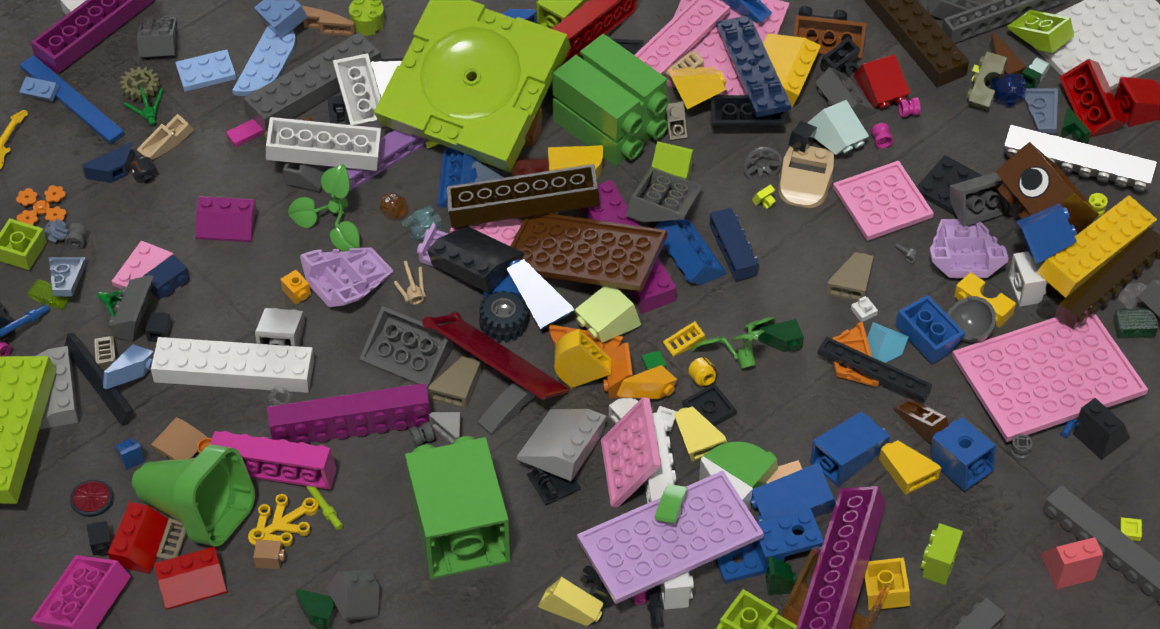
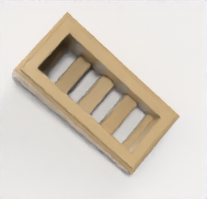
[665,50,704,83]

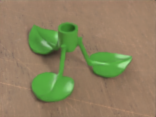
[288,164,360,251]
[691,317,775,369]

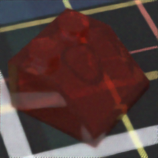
[512,157,549,177]

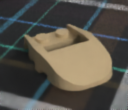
[778,146,834,208]

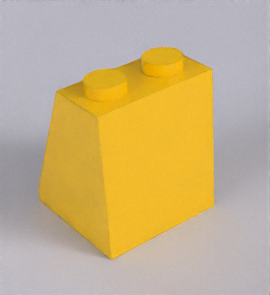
[668,67,727,109]

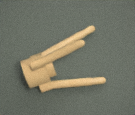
[394,261,426,305]

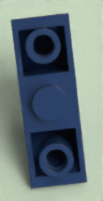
[82,142,135,183]

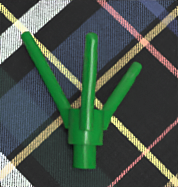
[123,87,163,126]
[97,290,151,317]

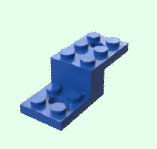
[715,508,824,584]

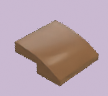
[150,417,208,460]

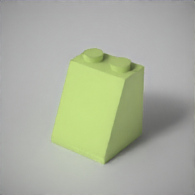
[575,286,641,343]

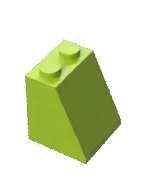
[536,0,589,29]

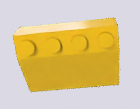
[753,34,821,107]

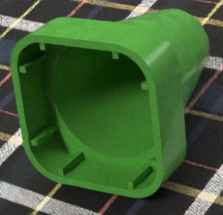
[132,444,255,547]

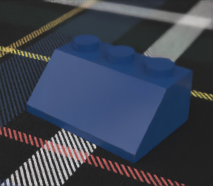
[895,295,965,364]

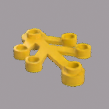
[248,494,319,547]

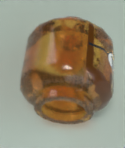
[380,192,407,219]

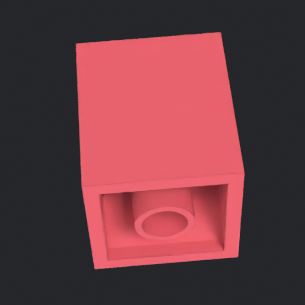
[1041,537,1103,589]

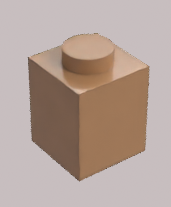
[253,540,286,569]

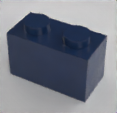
[143,255,190,300]

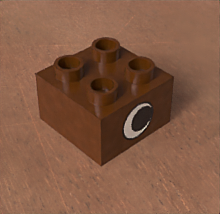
[995,141,1100,234]

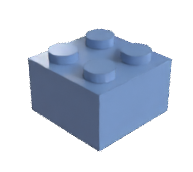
[254,0,307,39]

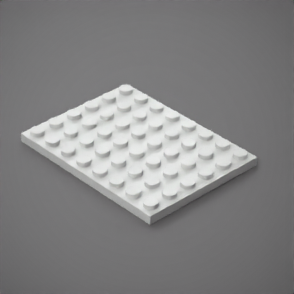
[1034,0,1160,90]

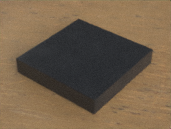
[682,383,737,427]

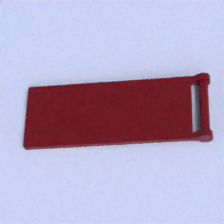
[422,312,570,399]

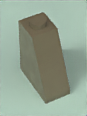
[826,252,874,301]
[428,356,481,409]

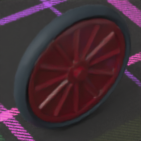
[70,479,113,516]

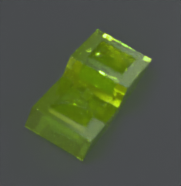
[27,279,71,311]

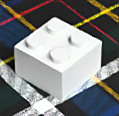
[1008,252,1048,306]

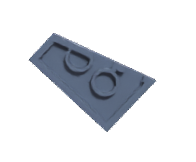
[1022,88,1058,134]
[49,257,86,297]

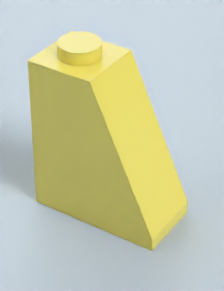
[674,407,727,462]
[538,577,603,626]

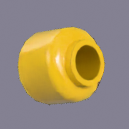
[688,357,717,386]

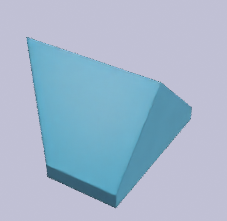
[867,322,909,363]

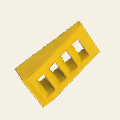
[663,321,707,357]

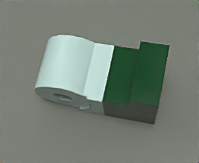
[1020,57,1050,89]

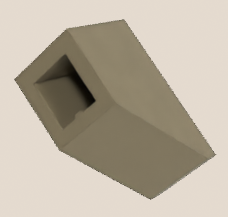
[666,100,688,140]

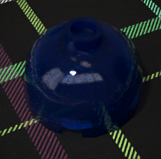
[990,74,1027,106]

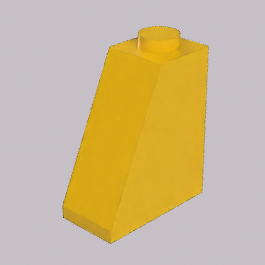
[879,440,941,495]

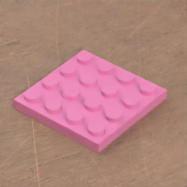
[833,161,934,241]
[601,397,661,508]

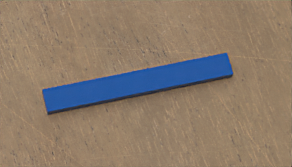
[20,55,124,145]

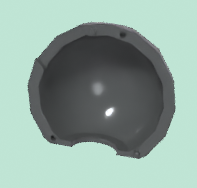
[947,296,996,343]

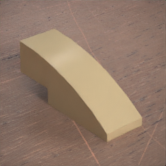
[137,114,194,160]

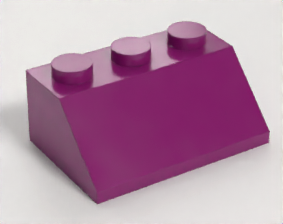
[195,196,257,242]

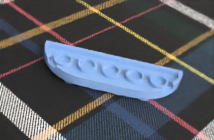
[233,26,296,96]

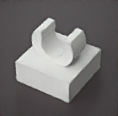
[851,296,878,322]

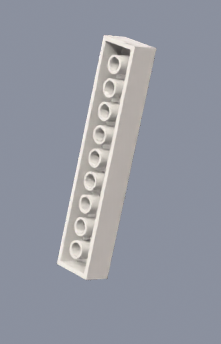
[644,412,694,610]

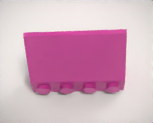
[30,555,131,629]

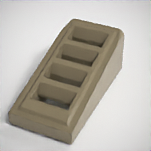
[94,336,117,371]
[156,518,188,560]

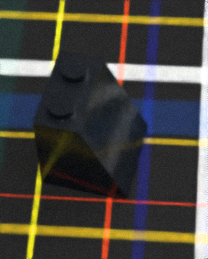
[1073,398,1130,460]

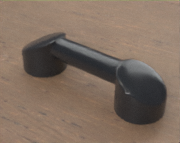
[798,6,847,20]

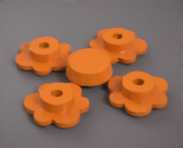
[16,185,66,225]

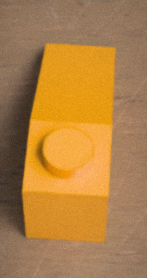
[617,365,677,399]

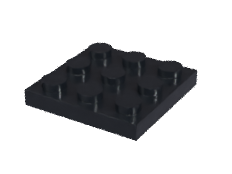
[917,155,983,217]

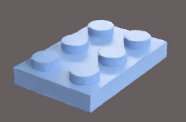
[175,49,236,92]

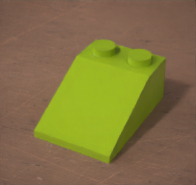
[1008,10,1074,53]

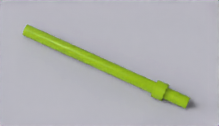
[306,486,343,530]

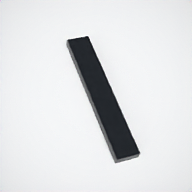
[64,333,132,426]
[817,336,932,402]

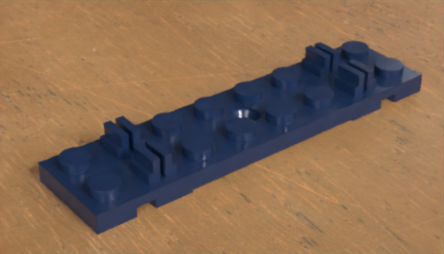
[716,15,791,117]

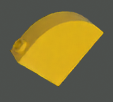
[548,145,603,179]
[554,329,611,388]

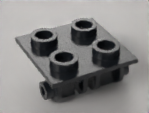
[527,466,581,505]

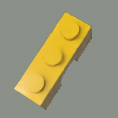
[954,272,1016,328]

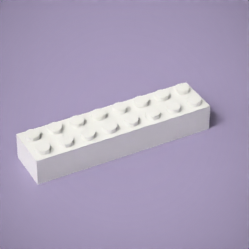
[1004,125,1156,192]
[151,337,314,393]

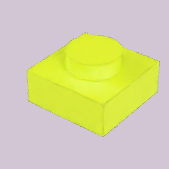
[1120,517,1142,541]

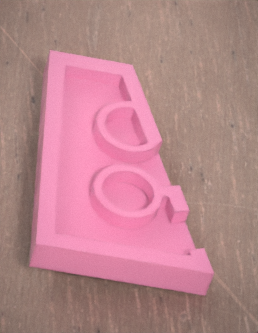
[112,241,174,289]

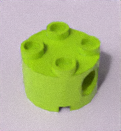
[349,0,385,36]

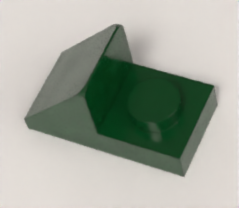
[1060,108,1091,144]

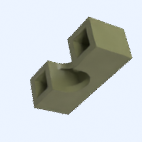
[966,51,1007,112]

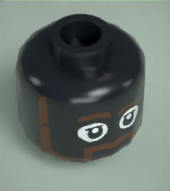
[130,155,157,183]

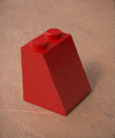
[853,54,910,109]
[1115,77,1160,127]

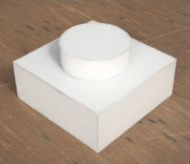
[657,406,677,431]

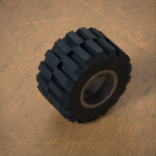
[479,290,527,342]

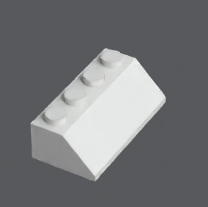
[333,53,385,128]

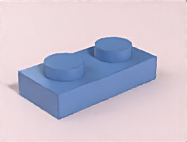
[19,77,59,102]

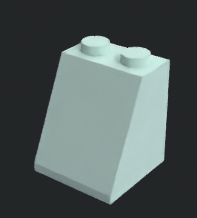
[808,100,869,155]

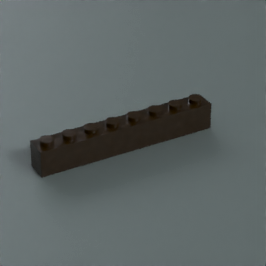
[1055,228,1160,330]

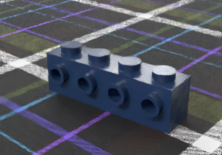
[709,208,759,281]

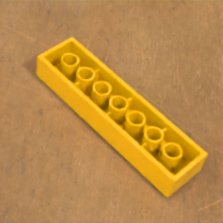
[1037,195,1157,298]

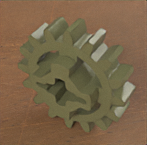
[119,66,159,101]

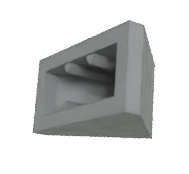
[429,412,461,444]

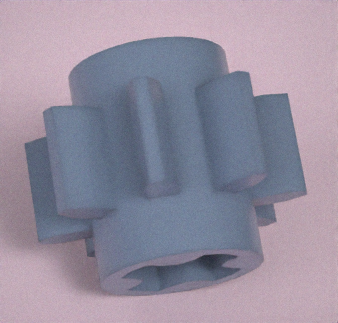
[44,218,68,243]

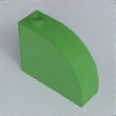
[700,442,778,497]

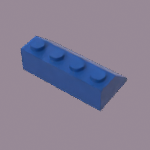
[437,147,482,208]
[655,218,727,285]

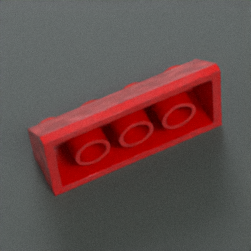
[1059,59,1126,138]

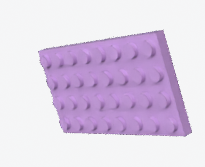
[577,471,764,604]

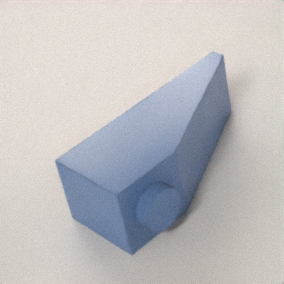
[103,344,154,389]

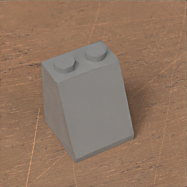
[255,308,305,347]

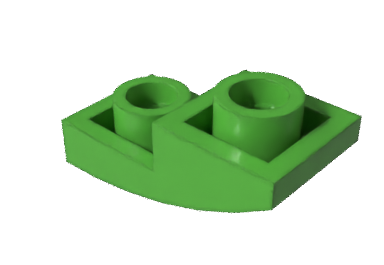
[655,484,688,524]

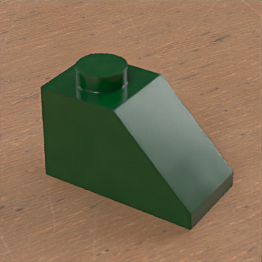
[758,319,804,352]
[765,556,797,595]
[296,589,338,629]

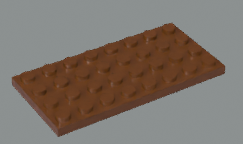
[511,213,668,291]

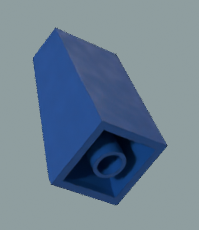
[810,411,890,487]
[751,463,836,521]

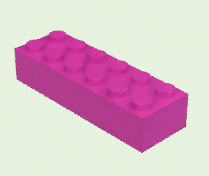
[210,431,337,489]

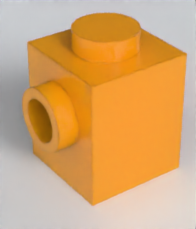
[280,270,311,305]

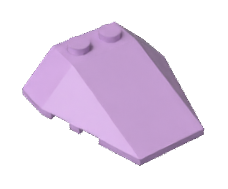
[930,219,1008,279]
[300,247,393,307]

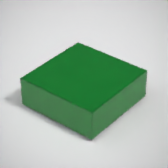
[641,350,666,371]

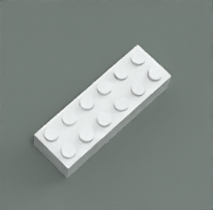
[266,117,381,171]

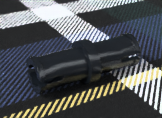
[647,585,664,629]

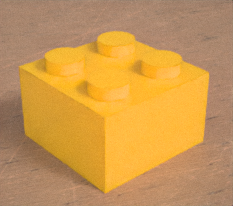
[864,558,910,611]

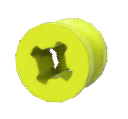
[1088,193,1108,217]

